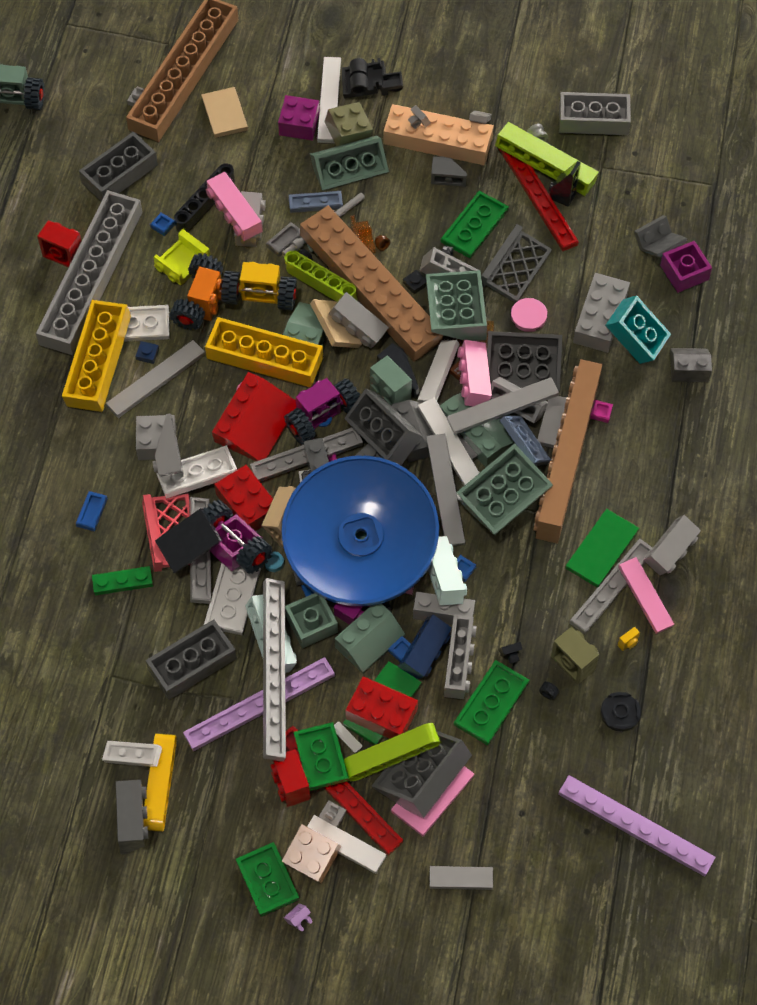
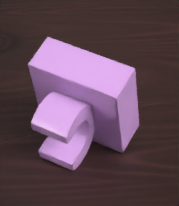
[284,904,312,931]

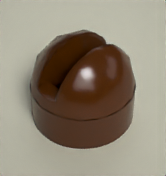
[374,235,390,251]

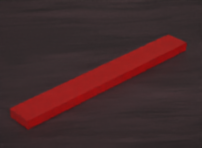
[498,148,579,252]
[286,726,403,856]

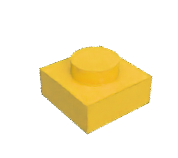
[618,627,640,651]

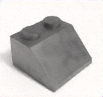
[670,348,712,382]

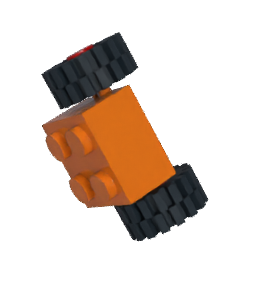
[169,253,223,330]

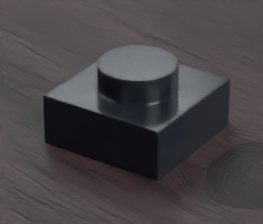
[403,270,427,294]

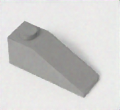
[420,247,478,274]

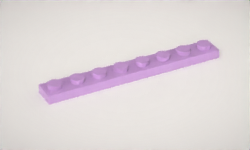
[183,657,335,751]
[558,775,715,877]

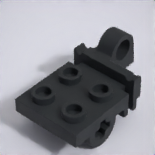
[342,58,403,99]

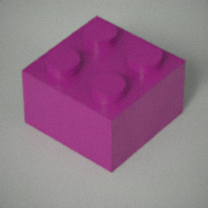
[278,95,320,141]
[660,241,712,293]

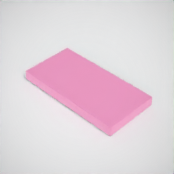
[391,766,474,837]

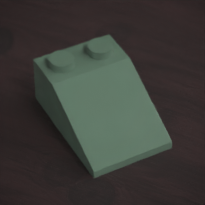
[283,302,326,346]

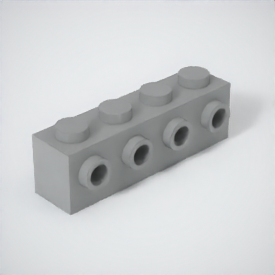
[444,614,477,699]

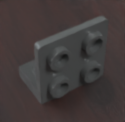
[634,215,687,257]

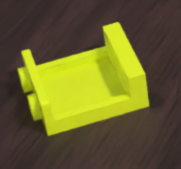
[153,229,210,286]

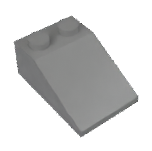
[152,414,183,477]

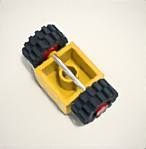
[221,262,297,311]

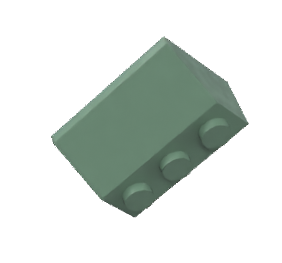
[335,604,405,674]

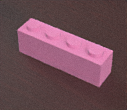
[206,172,263,241]
[457,340,492,407]

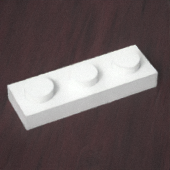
[102,741,162,767]

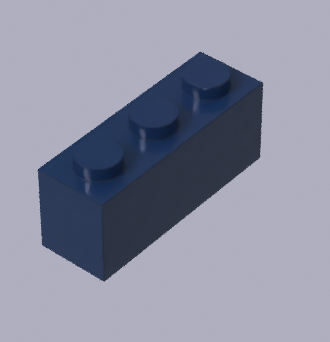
[398,615,452,679]

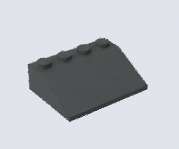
[487,331,563,391]
[372,725,472,818]

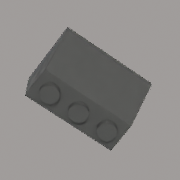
[391,400,433,463]
[116,780,148,855]

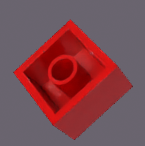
[37,220,82,268]
[270,749,310,807]

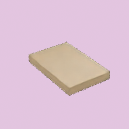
[201,87,248,138]
[310,299,362,348]

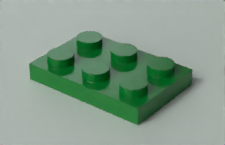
[294,722,349,791]
[236,842,299,917]

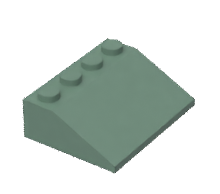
[426,270,487,341]
[440,393,515,467]
[456,444,553,535]

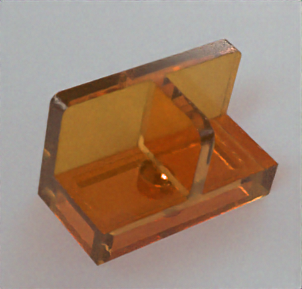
[350,215,376,254]

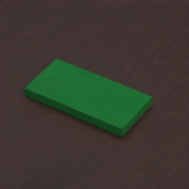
[440,190,509,259]
[565,508,639,588]
[453,660,530,746]
[343,661,422,745]

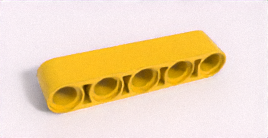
[144,734,177,832]

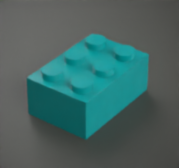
[605,295,671,364]

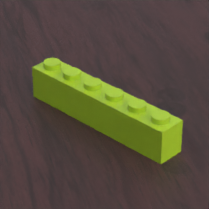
[495,122,599,196]

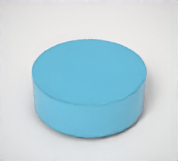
[265,552,284,572]

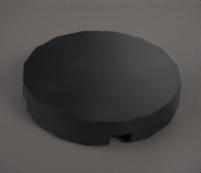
[600,692,641,732]

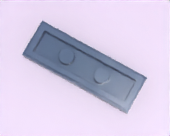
[289,191,343,213]

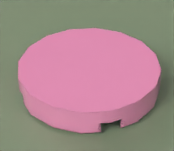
[511,298,547,332]

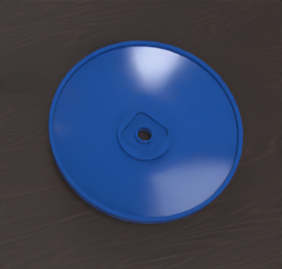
[282,456,439,606]

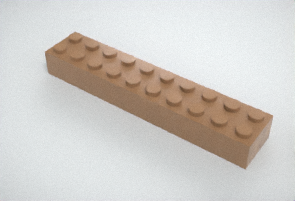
[126,0,239,142]
[300,205,443,362]
[533,359,602,544]

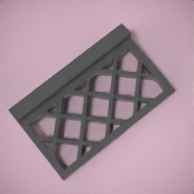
[481,224,552,303]

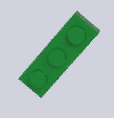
[92,566,153,596]

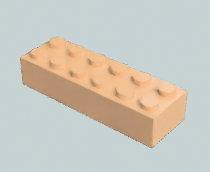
[383,104,494,165]

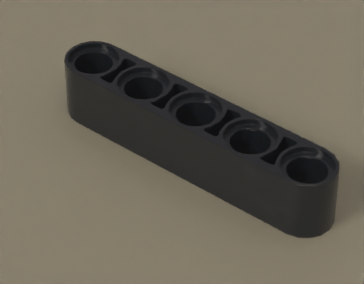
[174,163,235,232]

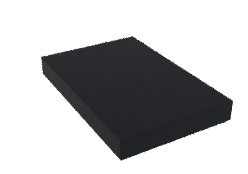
[155,508,222,573]

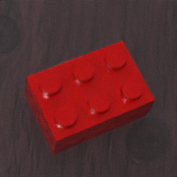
[214,465,273,531]
[345,676,418,739]

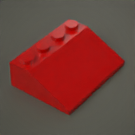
[212,372,297,462]

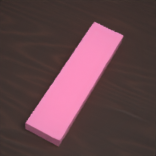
[618,557,674,634]

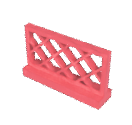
[142,494,190,572]

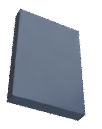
[500,416,551,466]

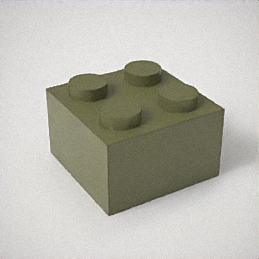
[324,102,373,147]
[551,626,599,684]

